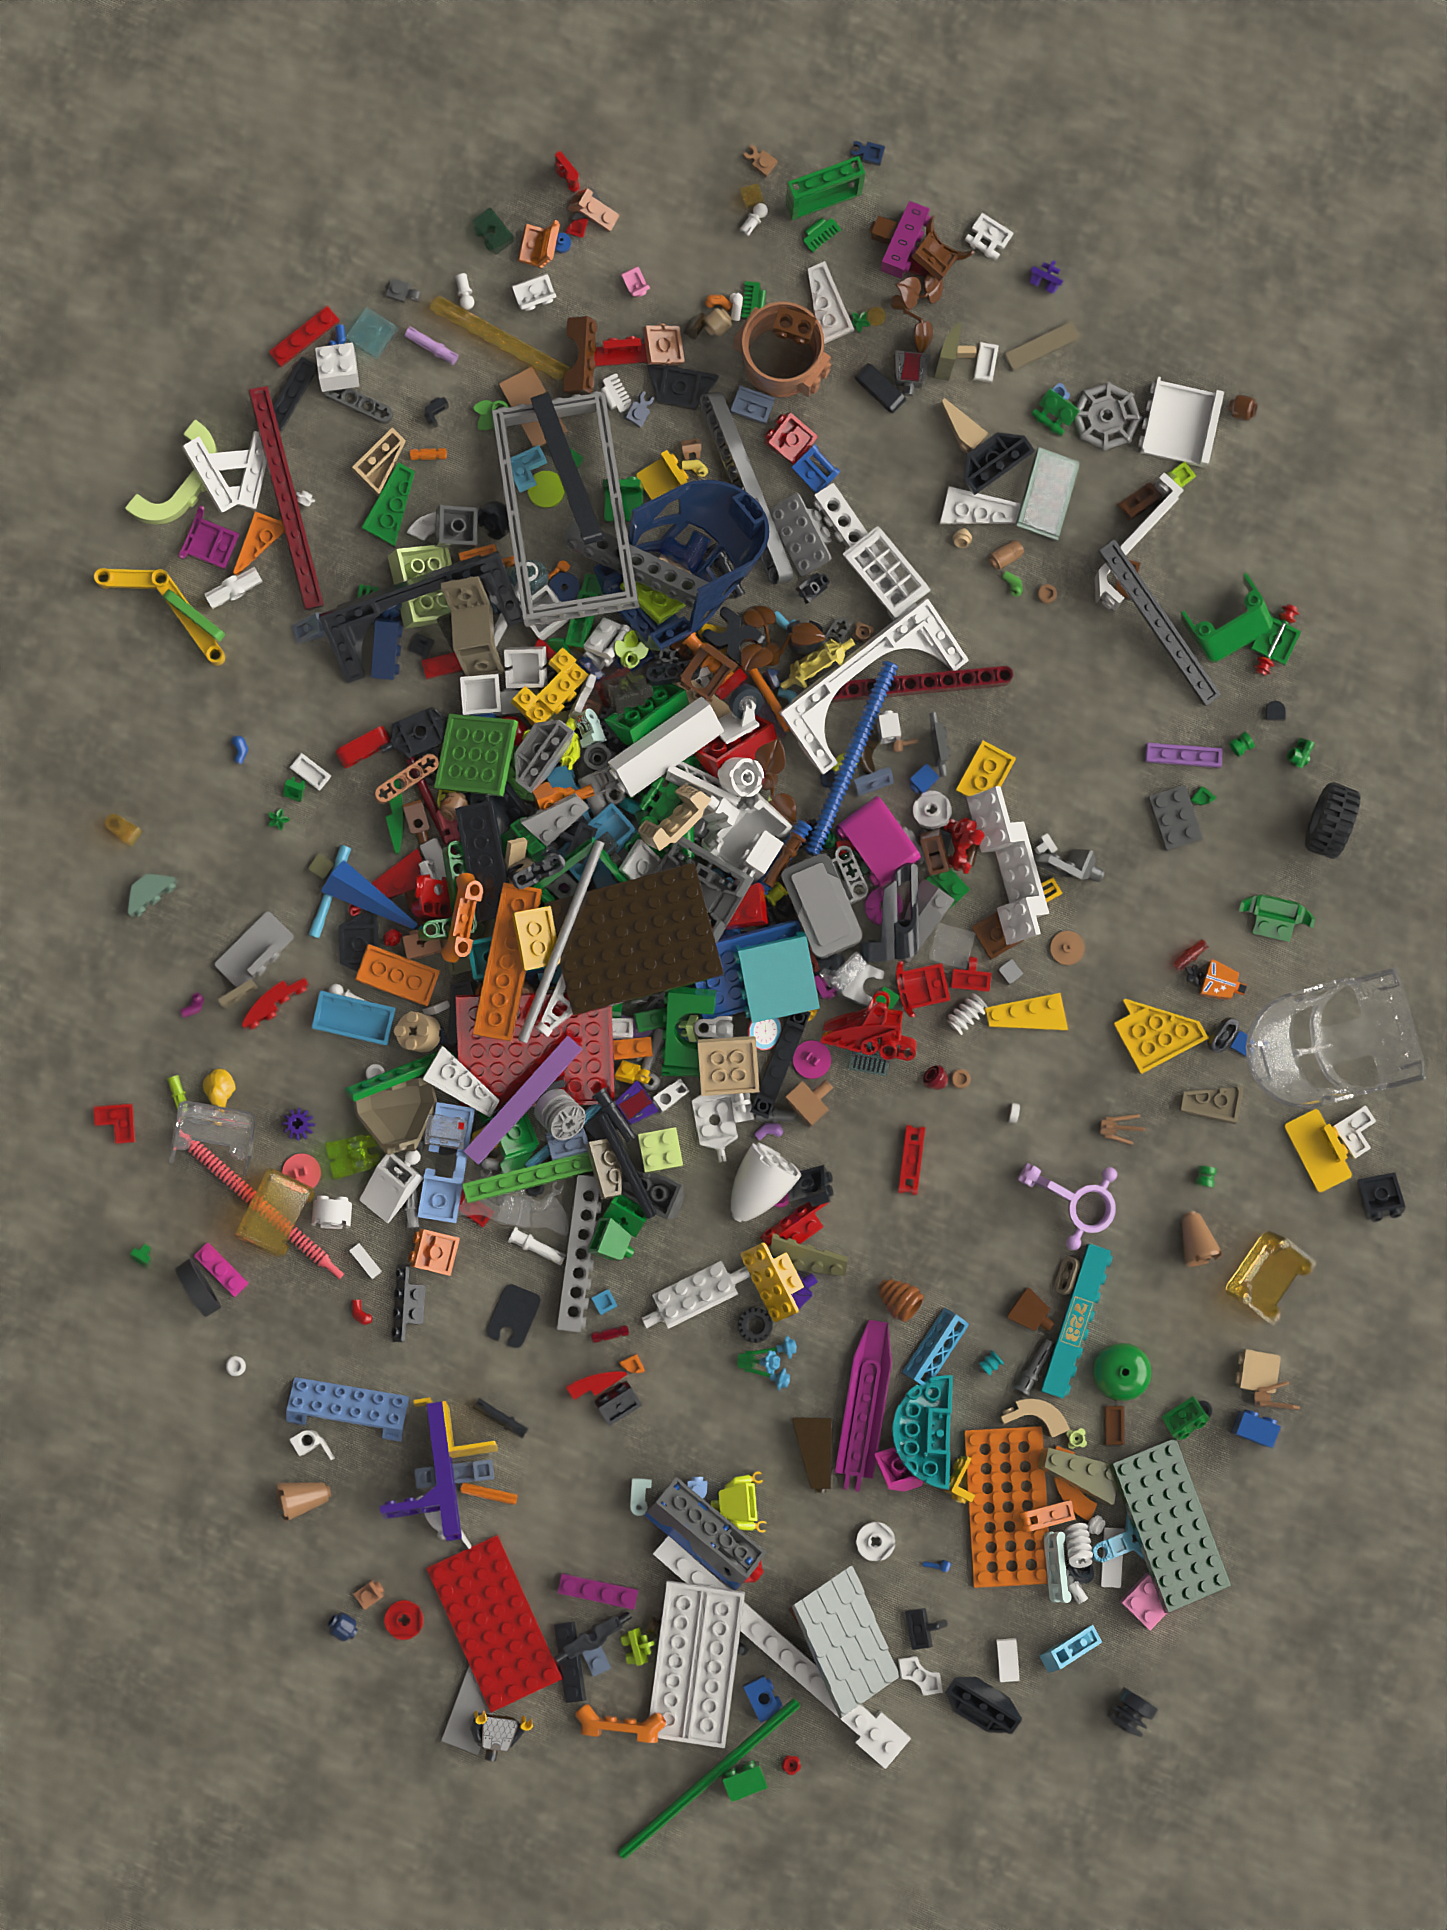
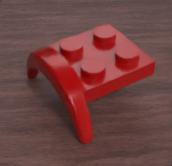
[896,961,951,1017]

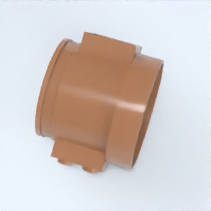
[733,302,832,398]

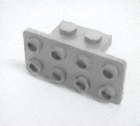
[769,494,832,576]
[215,912,294,987]

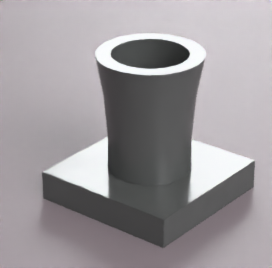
[579,743,617,780]

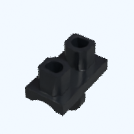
[795,572,830,604]

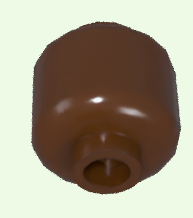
[1228,394,1258,421]

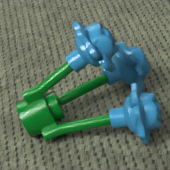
[737,1335,797,1391]

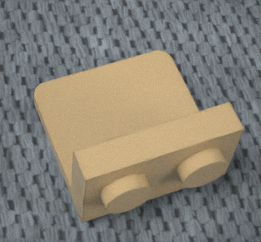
[1235,1349,1281,1393]

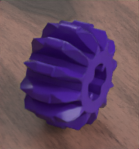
[282,1108,315,1141]

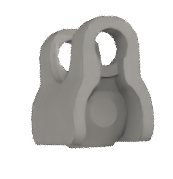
[836,960,884,1007]
[694,1016,733,1040]

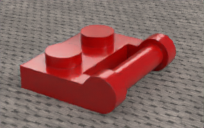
[554,150,580,193]

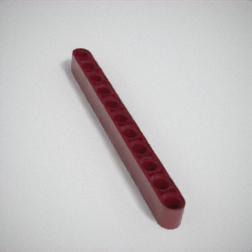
[830,666,1013,703]

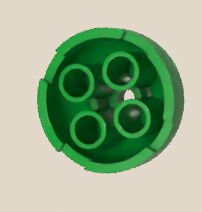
[1093,1343,1152,1401]

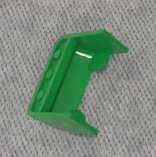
[1181,572,1273,663]

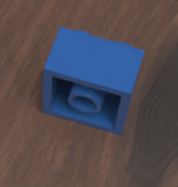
[1230,1409,1281,1448]

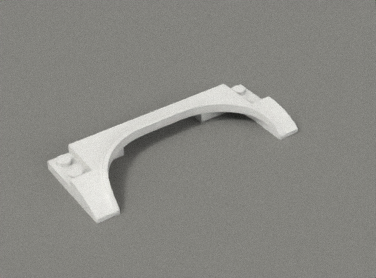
[779,599,969,774]

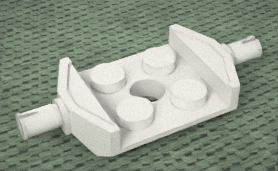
[692,1094,738,1162]

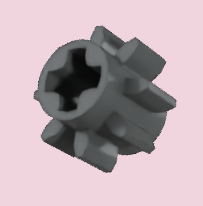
[654,646,678,666]

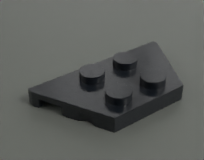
[647,362,719,410]
[339,911,379,972]

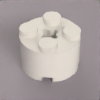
[717,757,764,797]
[311,1196,352,1229]

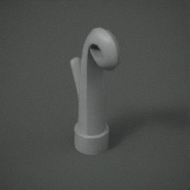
[636,1028,666,1091]

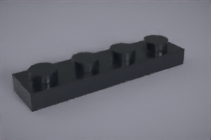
[273,357,318,432]
[554,1621,587,1703]

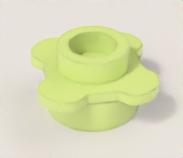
[1066,1428,1087,1449]

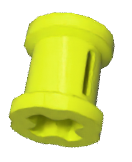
[765,881,788,906]

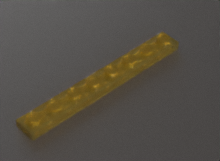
[429,295,570,381]

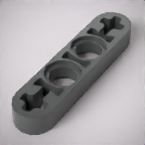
[325,388,393,424]

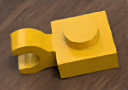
[615,1060,651,1084]

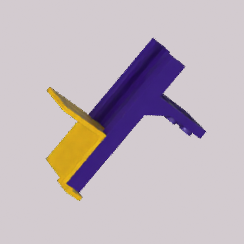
[380,1397,498,1542]

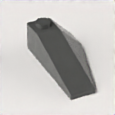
[620,1169,684,1220]

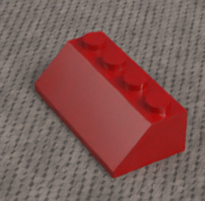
[694,715,777,779]

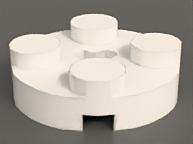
[913,791,952,829]
[856,1522,895,1561]

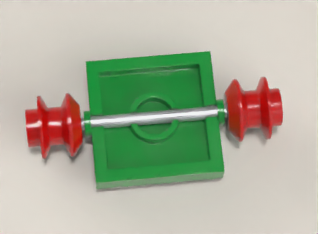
[1250,604,1302,676]

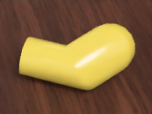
[682,459,708,477]

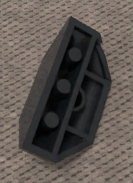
[964,432,1035,495]
[945,1677,1022,1734]

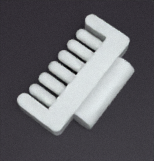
[600,373,632,413]

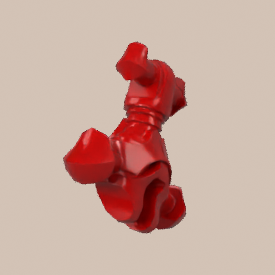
[944,818,985,874]

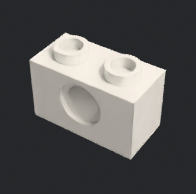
[877,711,901,744]

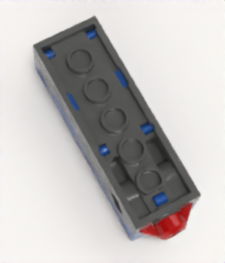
[644,1477,767,1591]

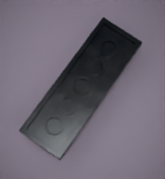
[455,801,510,922]

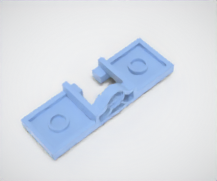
[417,1102,475,1223]

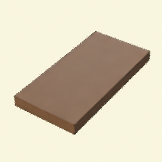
[499,367,568,447]

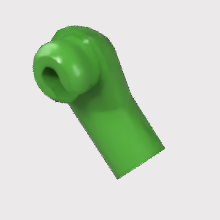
[1002,571,1023,597]

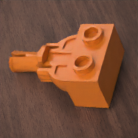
[532,781,595,811]

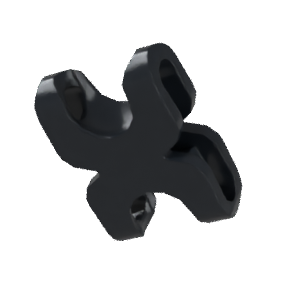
[701,607,766,668]
[507,846,565,889]

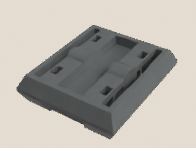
[655,836,755,944]

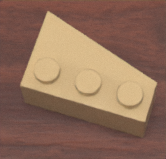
[351,427,406,497]

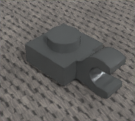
[386,278,421,303]

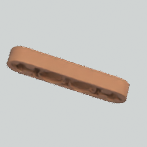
[374,754,439,804]

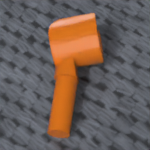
[545,560,571,580]

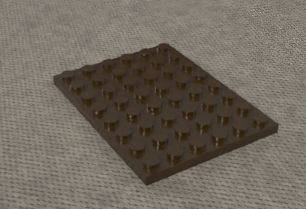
[544,863,724,1016]

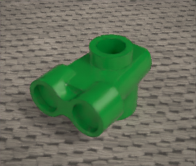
[1287,737,1315,769]

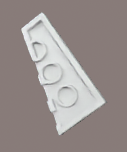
[808,261,855,344]
[422,1046,500,1117]

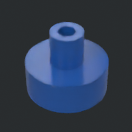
[555,233,571,253]

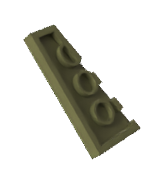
[770,1233,848,1276]

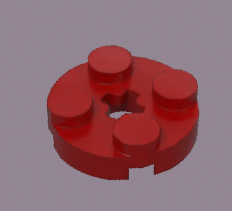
[384,1600,424,1640]

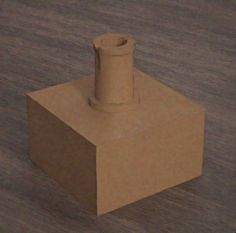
[784,1079,833,1128]

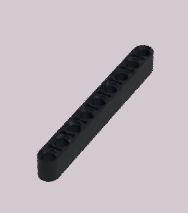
[530,392,603,546]

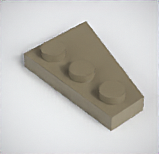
[1180,1086,1244,1124]

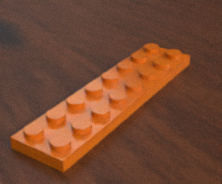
[473,883,542,1042]

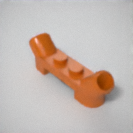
[441,873,483,963]
[575,1704,666,1743]

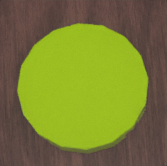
[528,471,565,509]

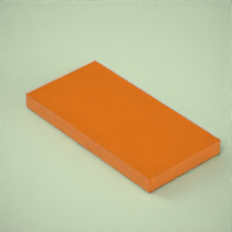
[355,944,440,1007]

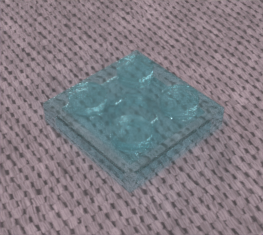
[346,307,398,360]

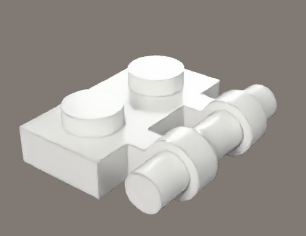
[965,213,1013,260]

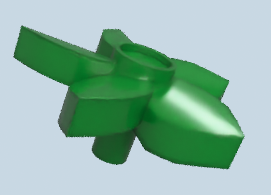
[851,312,871,334]
[268,808,290,831]

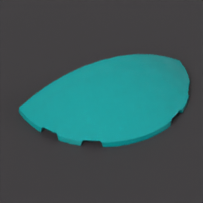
[892,1375,953,1490]

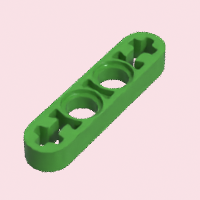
[162,589,226,642]

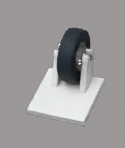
[718,685,763,744]

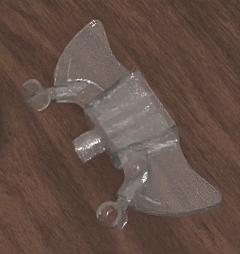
[458,1168,569,1236]

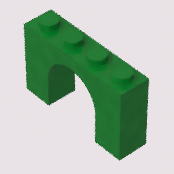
[661,987,716,1068]

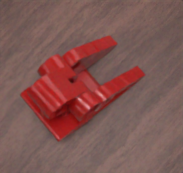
[820,991,917,1061]

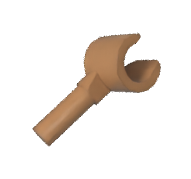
[892,738,918,752]

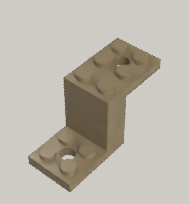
[441,576,504,677]

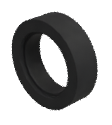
[175,1259,221,1318]

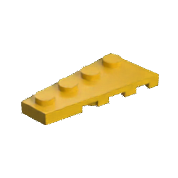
[985,993,1068,1031]

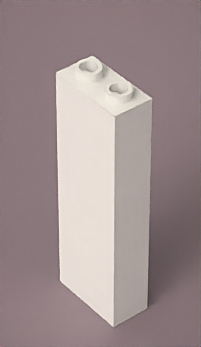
[608,697,724,797]

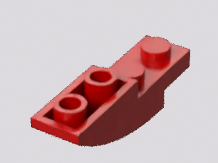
[242,977,310,1030]

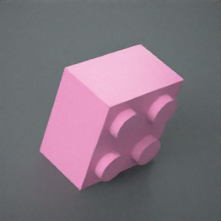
[1119,1573,1167,1630]

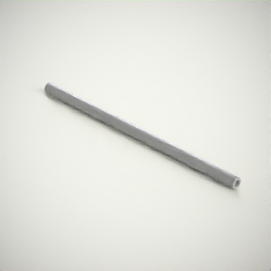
[518,840,605,1043]

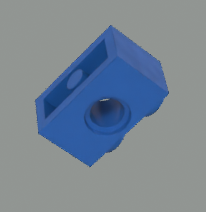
[743,1675,783,1723]

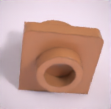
[353,1580,385,1610]

